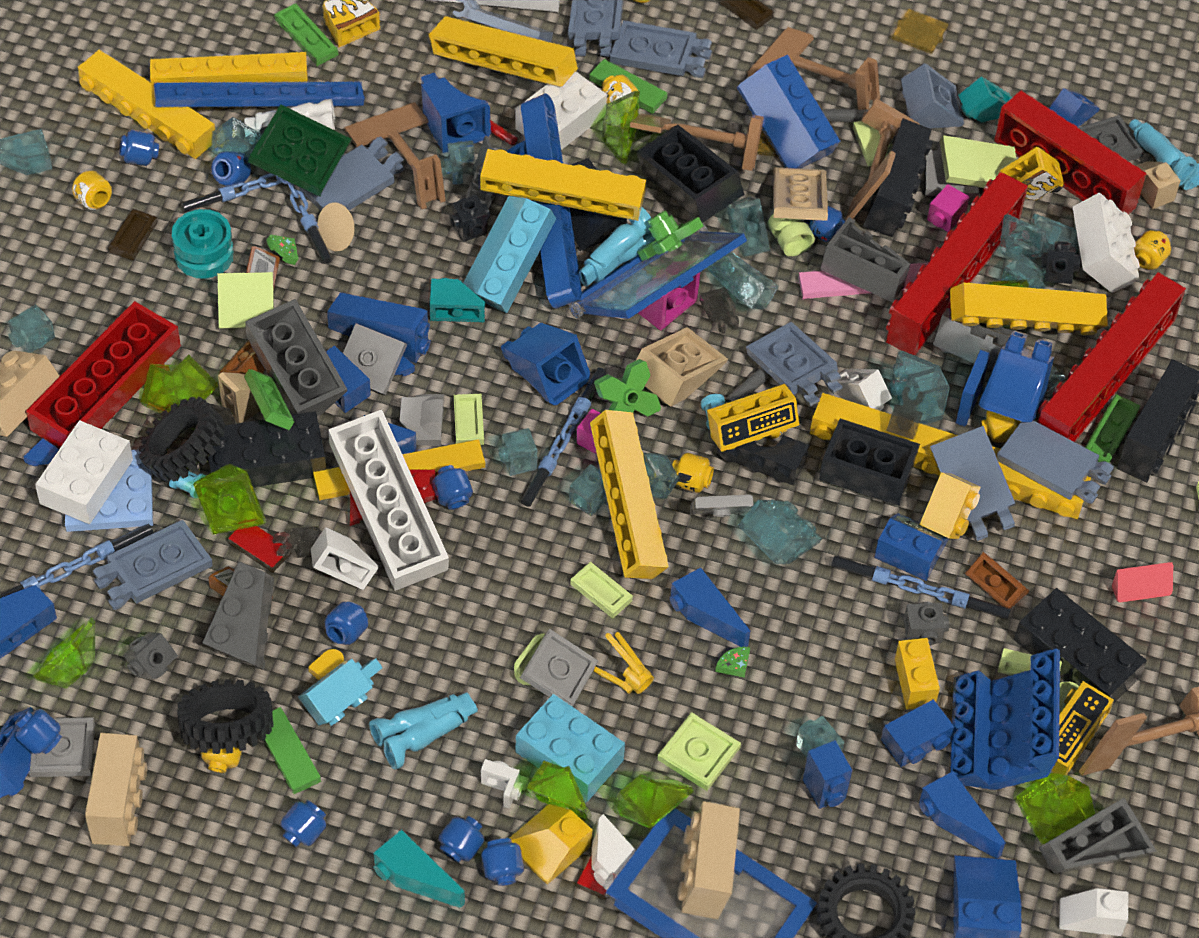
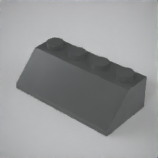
[245,299,347,416]

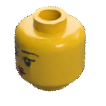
[1134,230,1171,270]

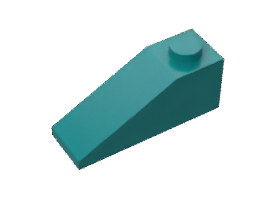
[374,829,465,908]

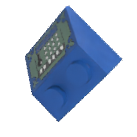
[874,513,949,581]

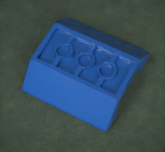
[951,648,1060,790]

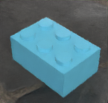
[516,694,625,802]

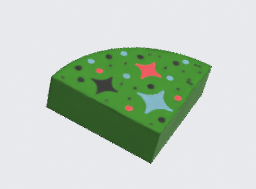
[266,234,298,265]
[716,647,750,678]

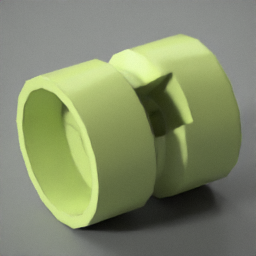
[768,214,815,256]

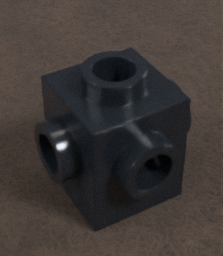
[450,195,490,242]
[1041,241,1081,284]

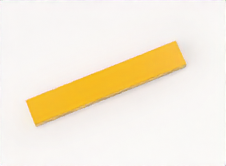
[313,439,485,501]

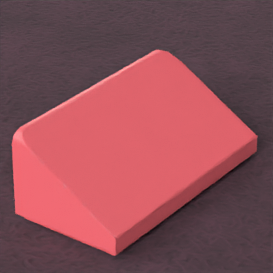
[1112,562,1173,603]

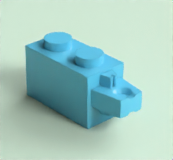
[298,658,383,726]

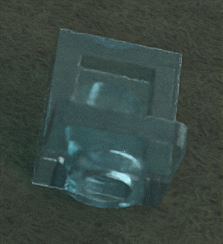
[444,141,474,184]

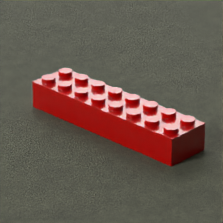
[886,171,1028,357]
[1036,272,1186,442]

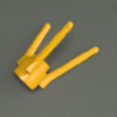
[593,632,654,694]

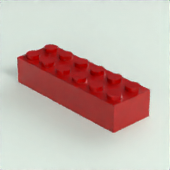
[994,90,1147,215]
[26,301,181,448]

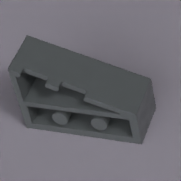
[821,217,910,302]
[933,308,1025,371]
[203,561,274,670]
[1038,798,1156,874]

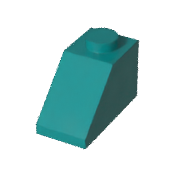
[958,76,1012,122]
[430,278,485,322]

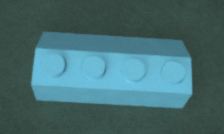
[463,196,556,313]

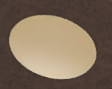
[317,203,354,251]

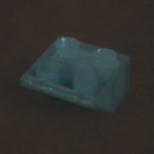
[890,351,950,424]
[738,500,822,564]

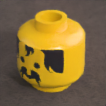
[670,453,714,493]

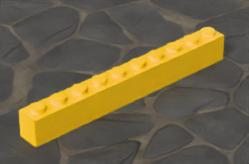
[810,393,1091,519]

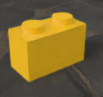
[919,472,981,539]
[895,638,940,710]

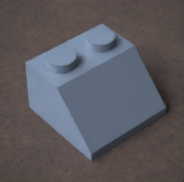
[901,63,965,128]

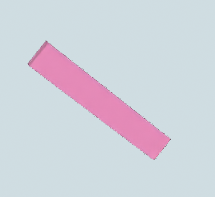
[798,263,928,299]

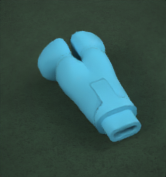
[1129,119,1199,190]
[579,208,655,287]
[369,692,478,770]

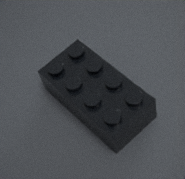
[863,118,933,237]
[636,125,745,223]
[1117,359,1199,483]
[208,411,326,494]
[1014,587,1147,704]

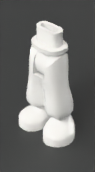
[245,99,335,139]

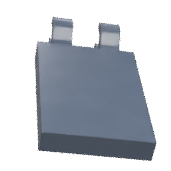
[453,0,554,42]
[568,0,624,56]
[610,20,712,78]
[299,137,404,211]
[746,322,843,406]
[997,421,1114,504]
[930,426,1015,541]
[93,520,212,610]

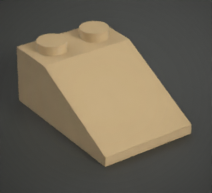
[637,327,728,407]

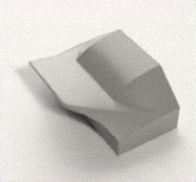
[400,394,445,446]

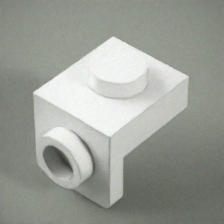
[481,759,523,809]

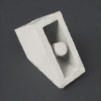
[835,368,892,411]
[311,527,378,590]
[592,814,636,887]
[1059,888,1128,936]

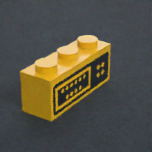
[707,384,799,452]
[1051,681,1114,779]

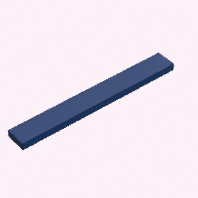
[154,82,364,107]

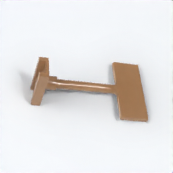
[747,27,880,109]
[846,98,920,220]
[344,102,446,210]
[630,113,764,171]
[1079,687,1199,776]

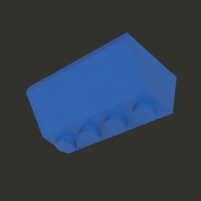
[737,54,840,169]

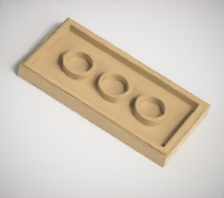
[773,167,828,221]

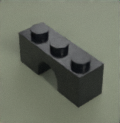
[716,435,809,486]

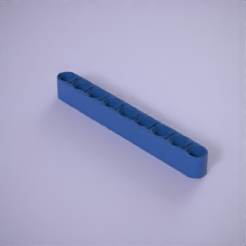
[521,93,582,309]

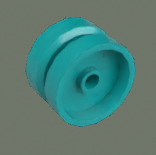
[172,209,234,279]

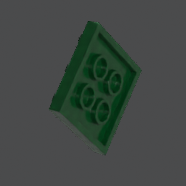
[248,104,352,197]

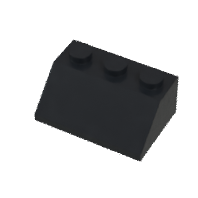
[570,158,627,251]
[819,418,920,506]

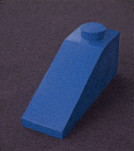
[669,567,750,647]
[0,707,34,798]
[919,771,1006,859]

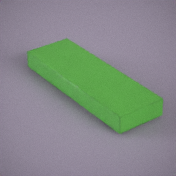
[275,3,338,66]
[589,59,667,114]
[244,369,294,430]
[1085,394,1141,463]
[264,707,321,795]

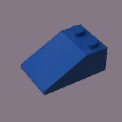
[953,856,1021,938]

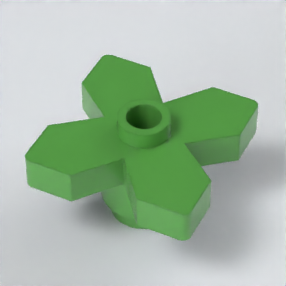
[637,210,704,261]
[594,359,661,417]

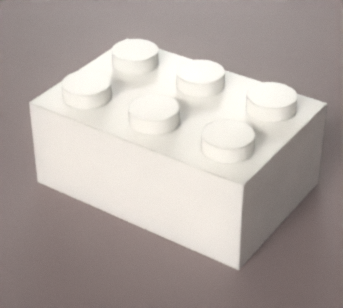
[515,71,607,150]
[1073,193,1140,293]
[35,420,133,524]

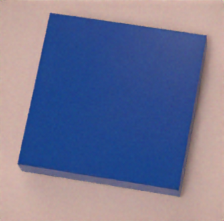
[956,350,990,427]

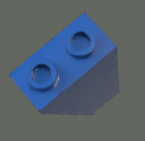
[327,292,431,363]
[0,585,57,659]

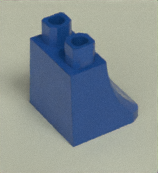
[421,73,491,153]
[501,322,590,405]
[979,331,1054,422]

